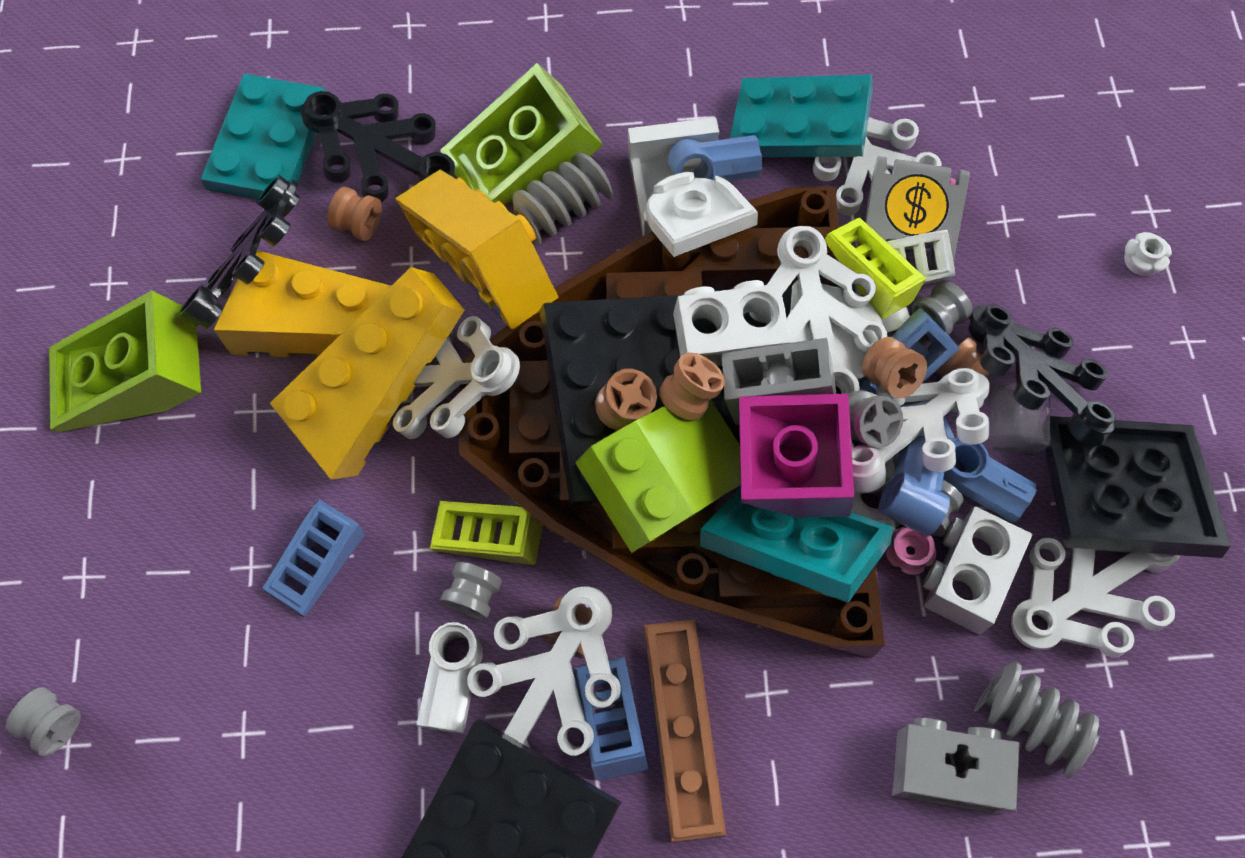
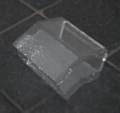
[989,384,1051,456]

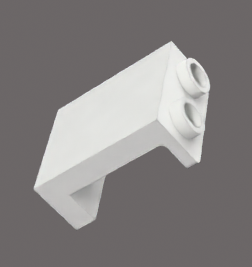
[628,117,719,236]

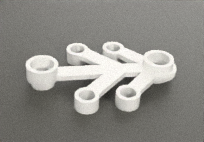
[813,118,941,216]
[749,226,887,394]
[393,316,520,439]
[852,368,989,493]
[1011,538,1180,658]
[467,586,621,756]

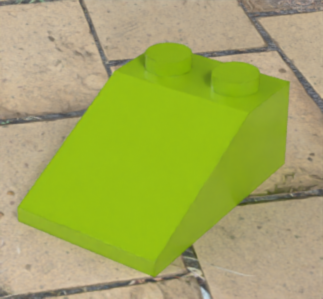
[440,63,603,205]
[49,290,201,432]
[575,399,741,553]

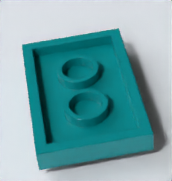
[201,73,326,199]
[730,74,873,157]
[700,487,893,603]

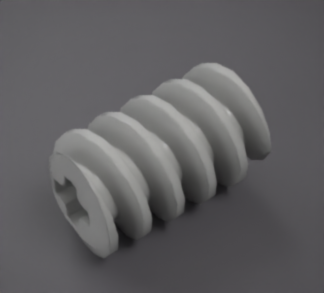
[513,153,613,247]
[974,661,1100,779]

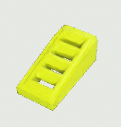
[825,218,926,319]
[430,501,543,565]

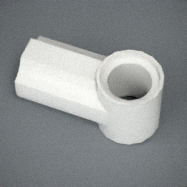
[417,622,483,734]

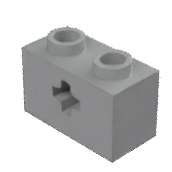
[722,338,836,425]
[892,718,1019,815]

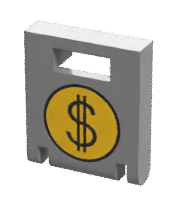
[860,156,970,271]

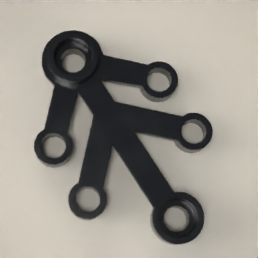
[301,91,455,202]
[178,175,300,329]
[968,304,1116,447]

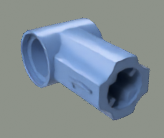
[667,135,762,181]
[878,435,950,537]
[943,438,1037,523]

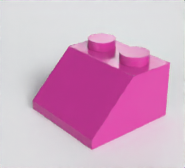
[739,393,854,517]

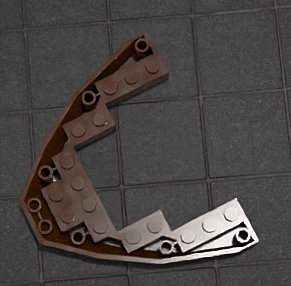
[458,187,885,658]

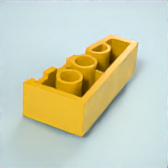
[395,170,559,330]
[214,250,391,357]
[270,267,465,480]

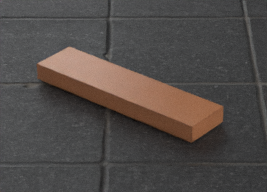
[644,619,726,843]

